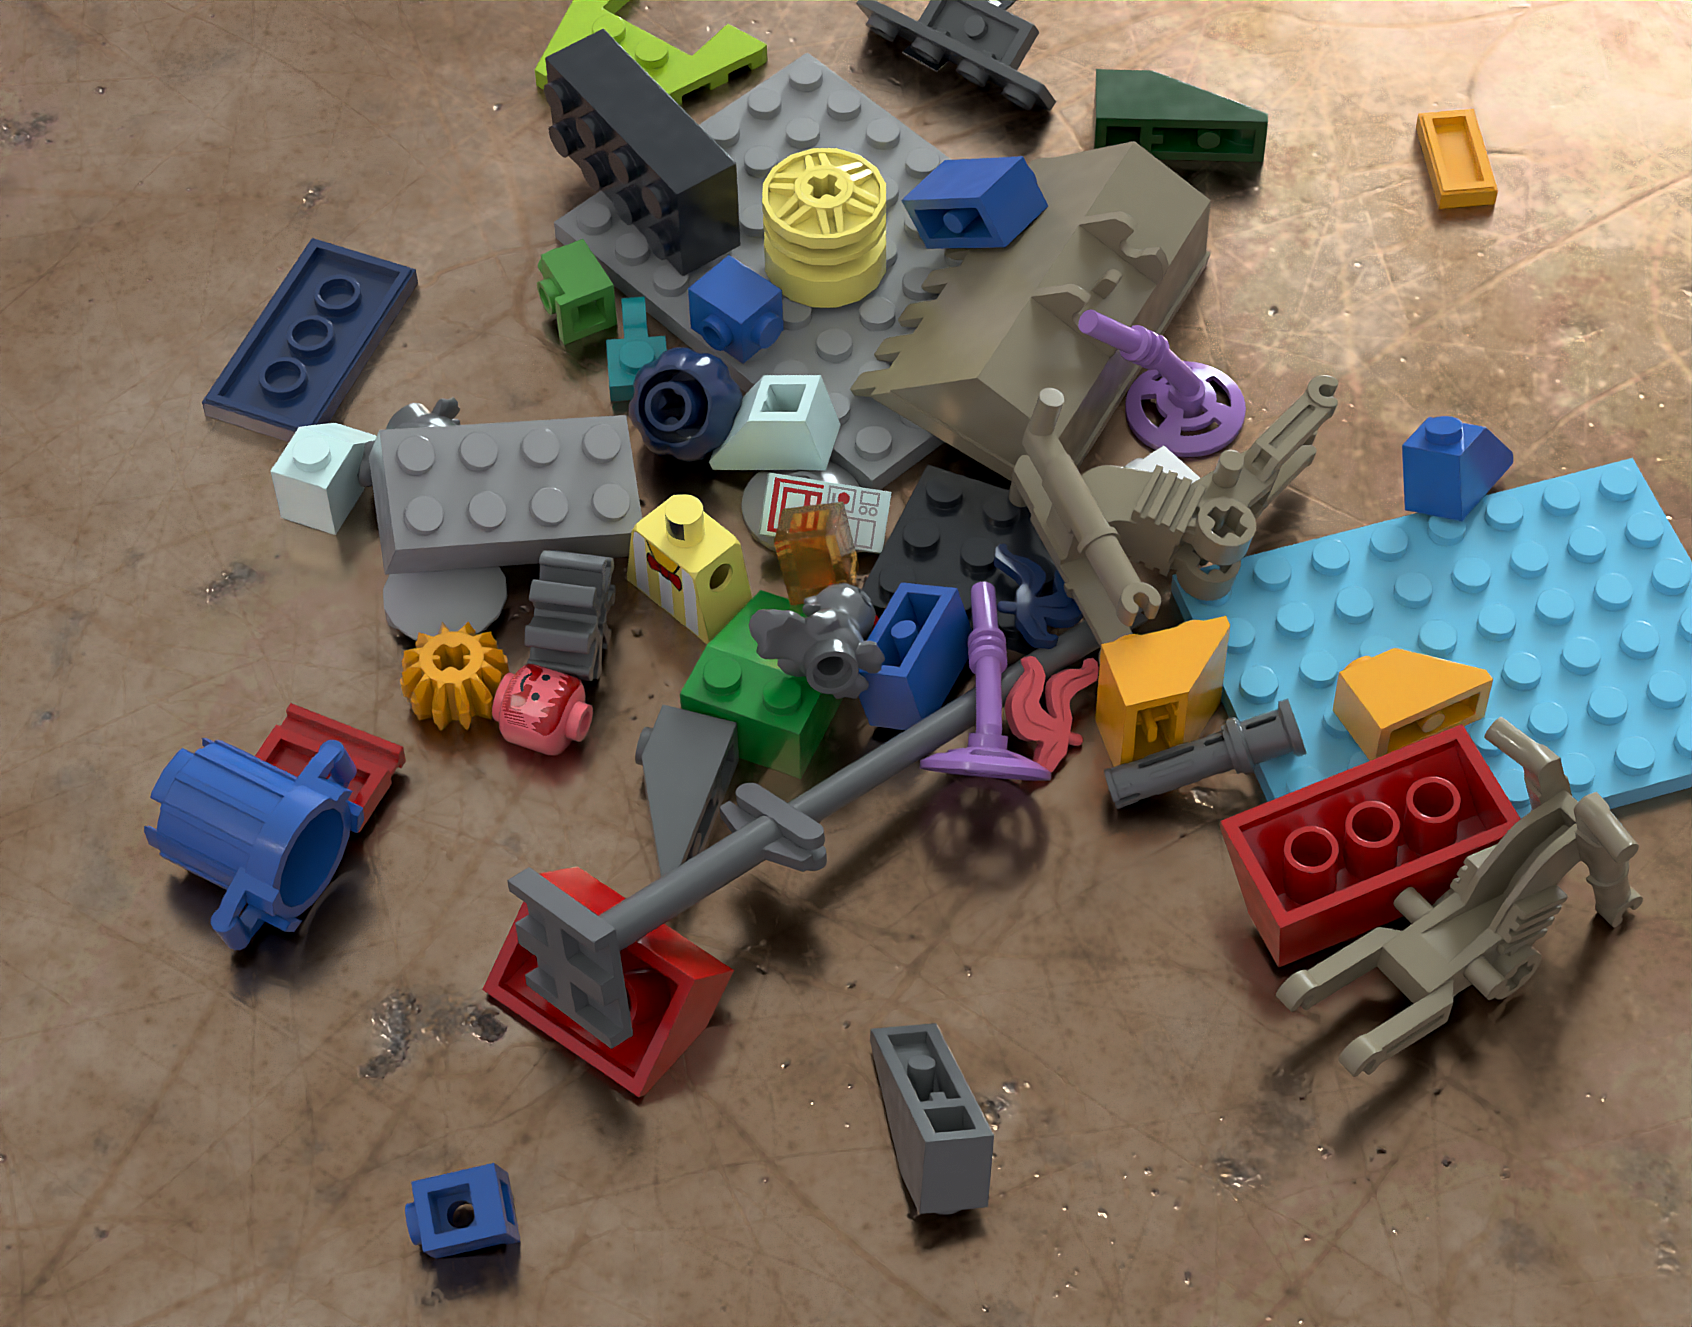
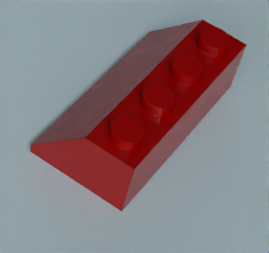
[1220,724,1521,968]

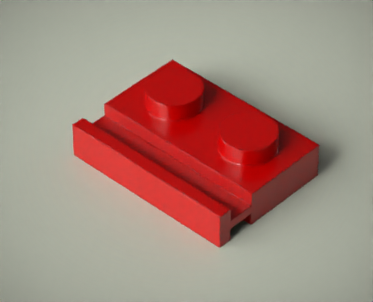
[255,703,406,833]

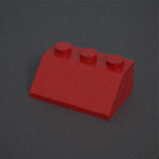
[482,866,734,1097]

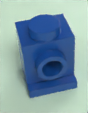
[405,1163,521,1259]

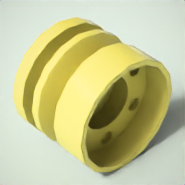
[762,148,886,308]

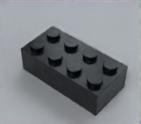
[544,28,741,276]

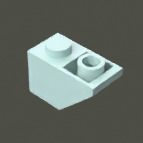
[709,375,841,471]

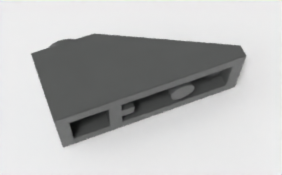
[635,705,739,917]
[870,1023,994,1214]

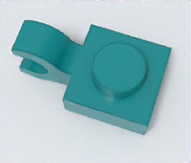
[606,296,667,401]

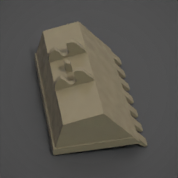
[850,141,1211,481]

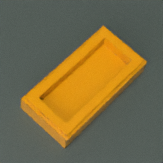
[1416,109,1498,209]

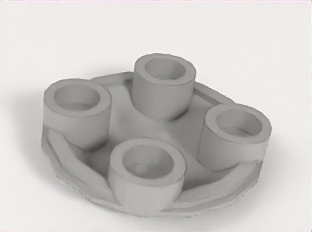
[383,566,508,640]

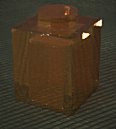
[774,502,859,605]

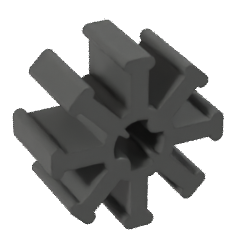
[524,550,616,681]

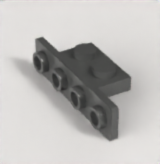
[856,0,1056,111]

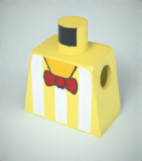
[627,494,752,644]

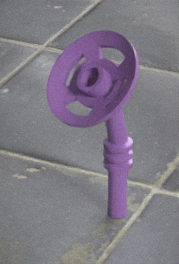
[1078,310,1246,457]
[919,582,1051,781]

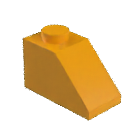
[1332,648,1493,761]

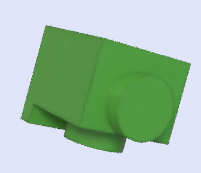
[537,239,617,345]

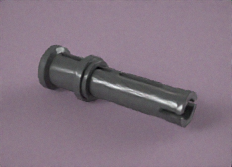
[1104,698,1307,809]

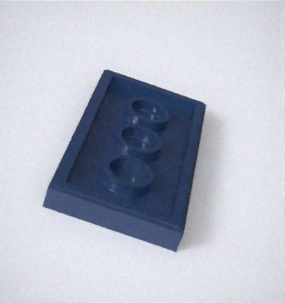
[202,238,418,442]

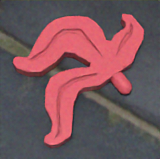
[1005,656,1099,773]

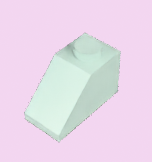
[271,423,377,535]

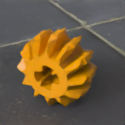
[400,621,509,731]

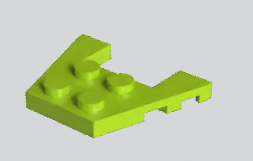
[535,0,768,105]

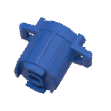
[144,738,364,950]

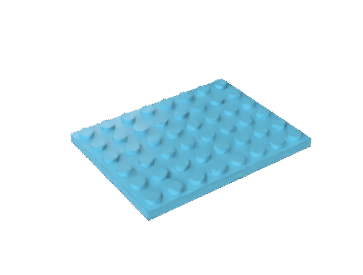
[1171,458,1692,818]

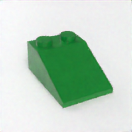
[680,590,843,779]

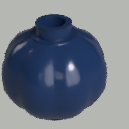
[629,347,743,462]

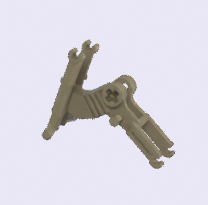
[1008,375,1339,664]
[1276,717,1643,1077]

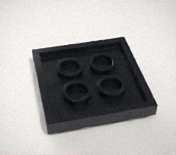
[862,464,1057,665]

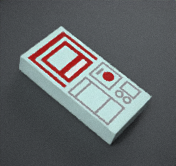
[758,472,892,554]

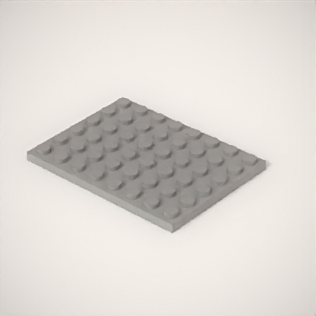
[554,52,963,490]

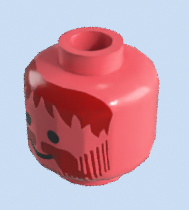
[492,664,593,756]

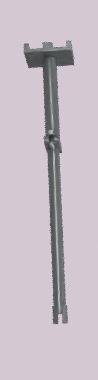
[507,607,1148,1049]

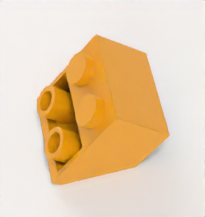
[1095,616,1230,767]

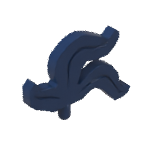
[994,543,1083,649]

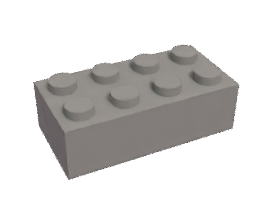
[369,415,642,575]

